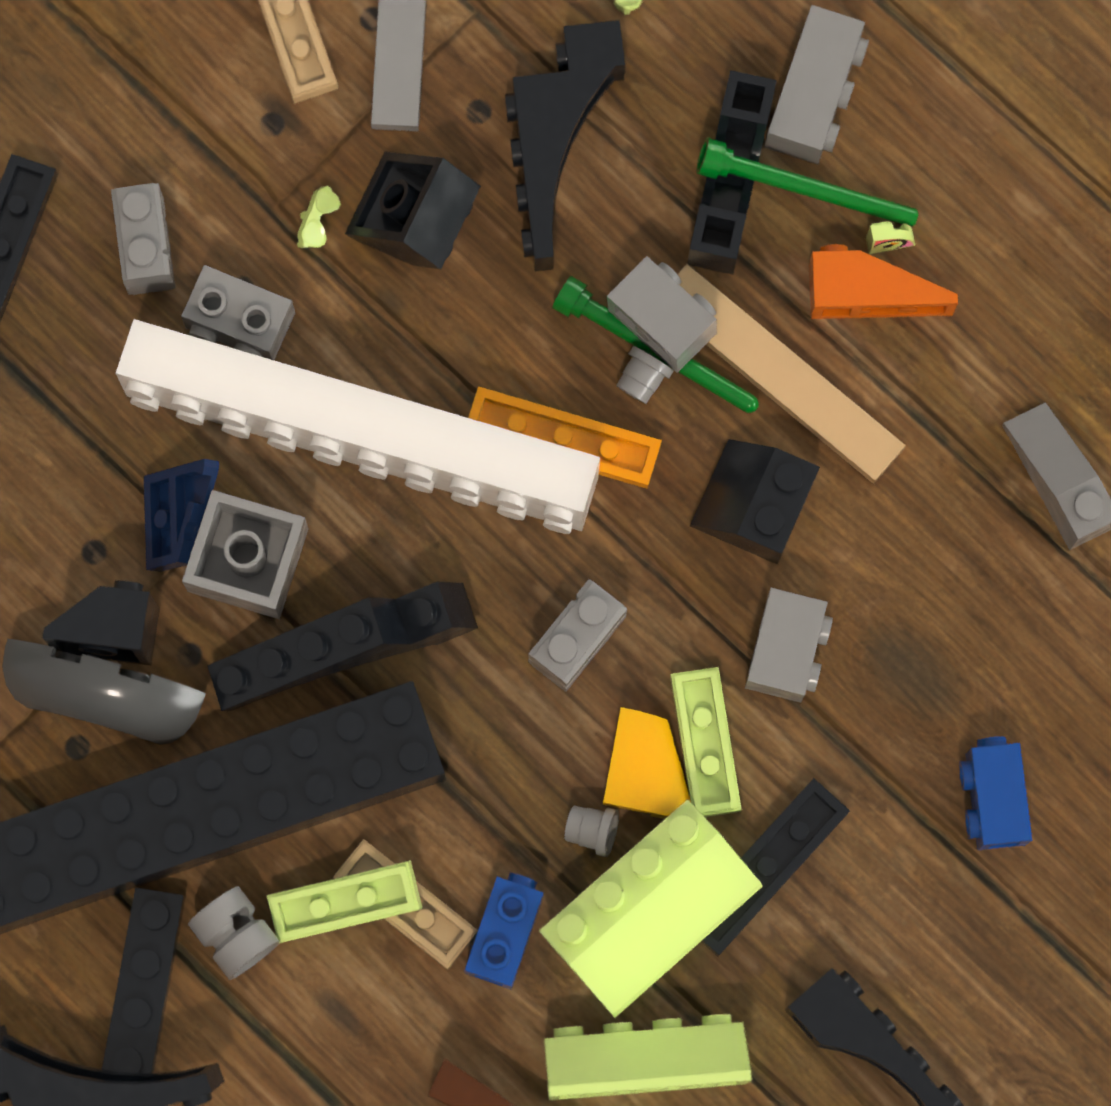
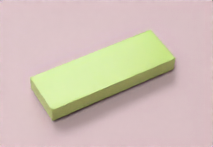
[670,667,742,817]
[267,860,422,943]

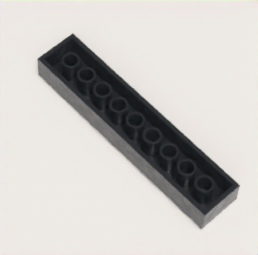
[0,681,446,934]

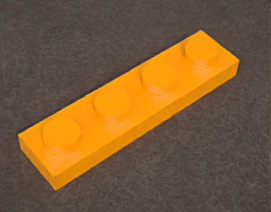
[468,386,662,489]

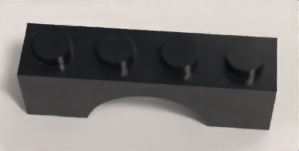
[687,70,777,275]

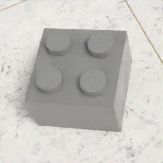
[182,490,309,619]

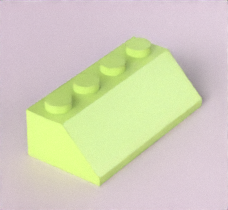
[539,799,763,1018]
[544,1014,752,1101]

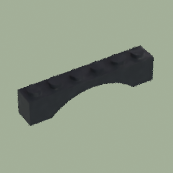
[785,968,964,1106]

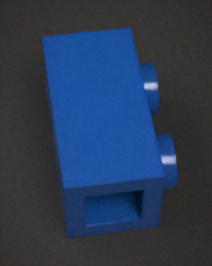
[959,736,1032,850]
[464,873,544,990]

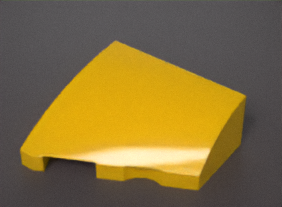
[603,707,691,819]

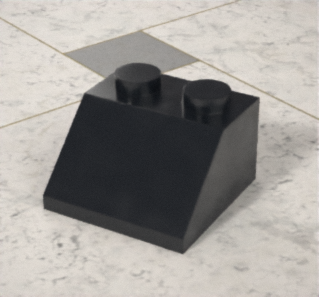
[345,152,481,269]
[690,439,820,565]
[42,580,160,666]

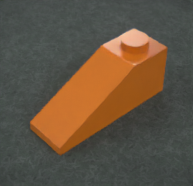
[809,244,958,319]

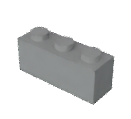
[765,5,869,164]

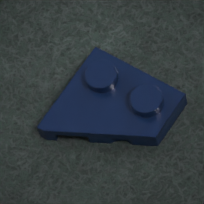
[144,459,219,572]

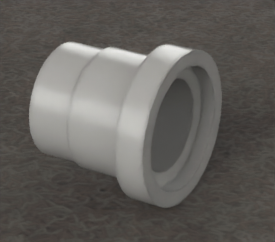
[616,346,674,404]
[565,805,619,857]

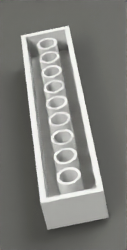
[116,319,600,534]

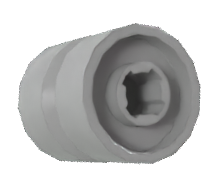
[188,886,280,980]

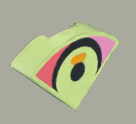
[866,222,915,254]

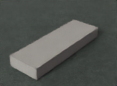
[371,0,426,131]

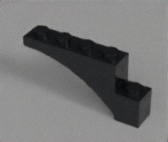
[505,20,625,272]
[207,581,478,711]
[0,1024,224,1106]

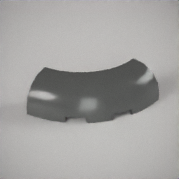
[2,639,206,745]

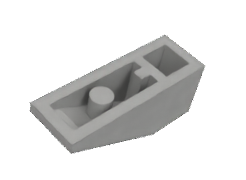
[1002,402,1111,550]

